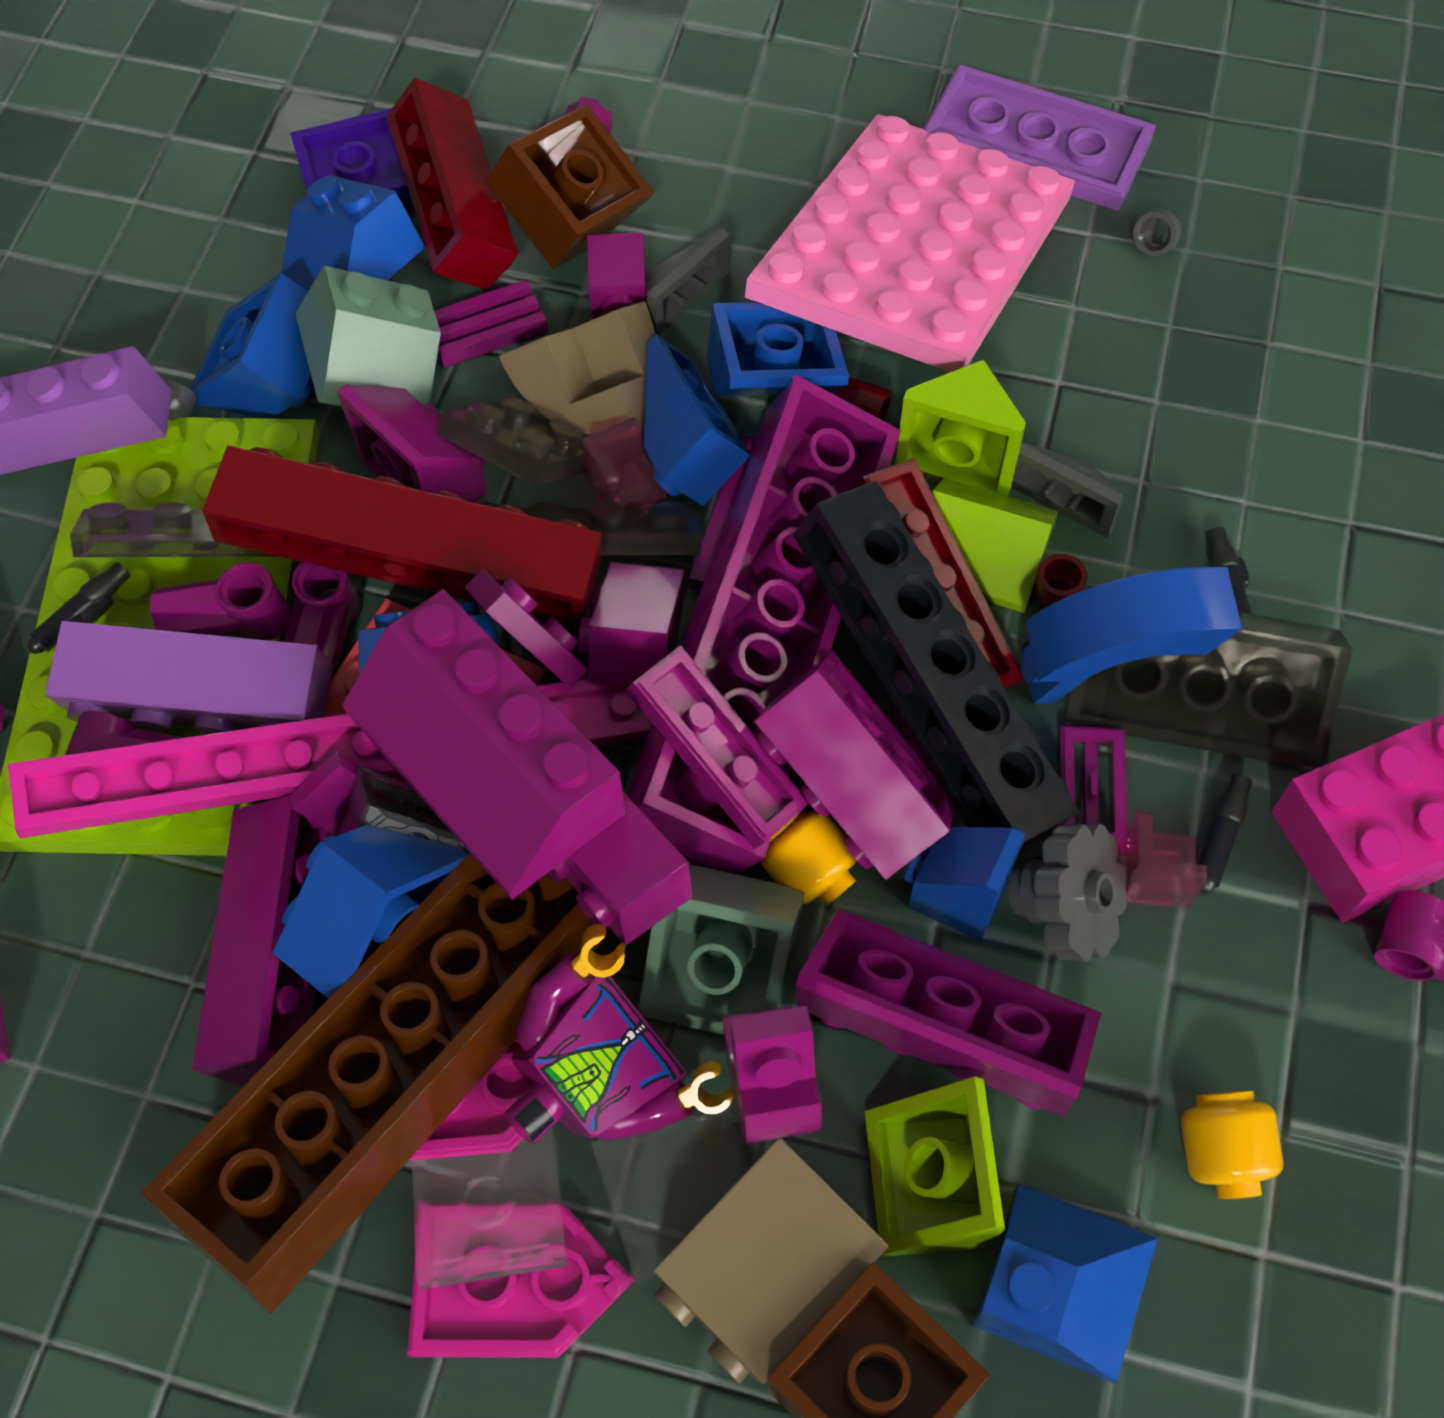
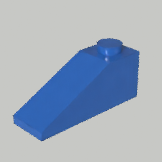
[644,334,751,506]

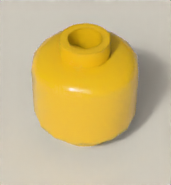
[761,809,856,906]
[1180,1090,1284,1199]

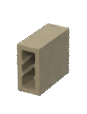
[653,1138,889,1385]

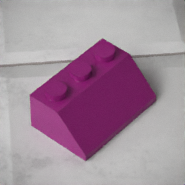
[754,650,954,880]

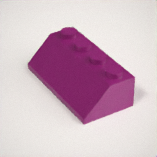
[342,589,626,900]
[796,909,1101,1117]

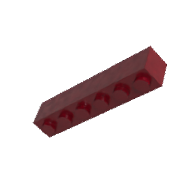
[202,445,602,627]

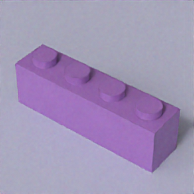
[0,346,171,475]
[45,621,333,735]

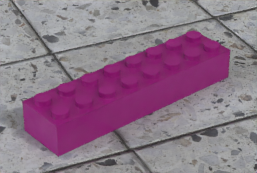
[627,375,901,875]

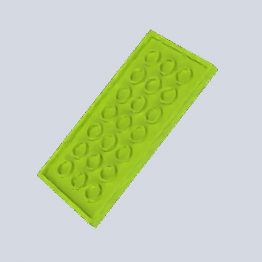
[0,417,320,856]

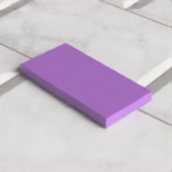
[924,64,1156,211]

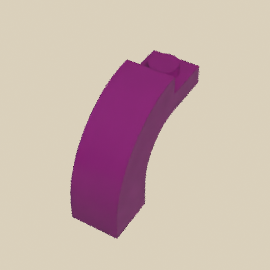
[722,1006,822,1144]

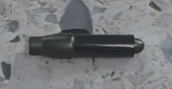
[1206,527,1254,636]
[28,562,131,654]
[1193,774,1252,894]

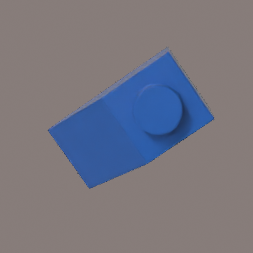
[904,827,1026,941]

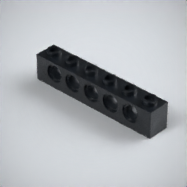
[792,480,1080,848]

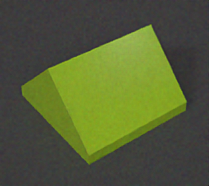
[895,359,1026,496]
[932,478,1058,613]
[865,1076,1005,1256]

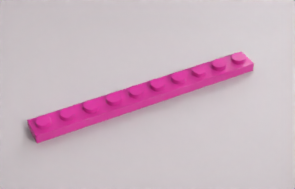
[8,678,652,838]

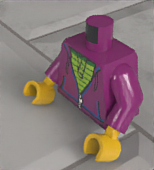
[504,924,734,1145]

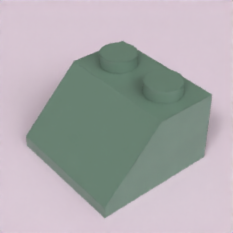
[295,265,441,406]
[638,864,805,1035]

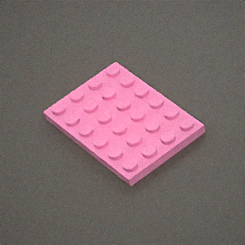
[745,114,1075,372]

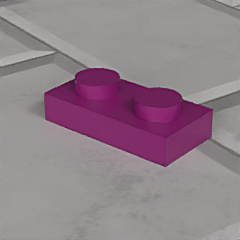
[465,569,588,688]

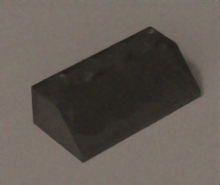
[1064,586,1353,770]

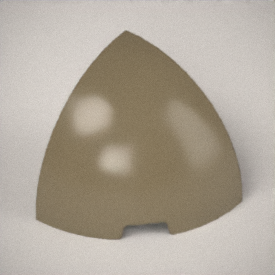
[499,301,655,436]

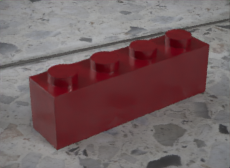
[387,77,518,291]

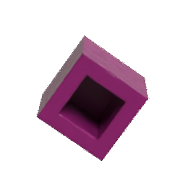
[587,233,647,320]

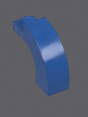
[1021,567,1242,704]

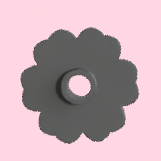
[1008,824,1127,962]

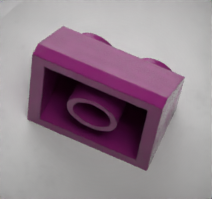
[337,384,488,503]

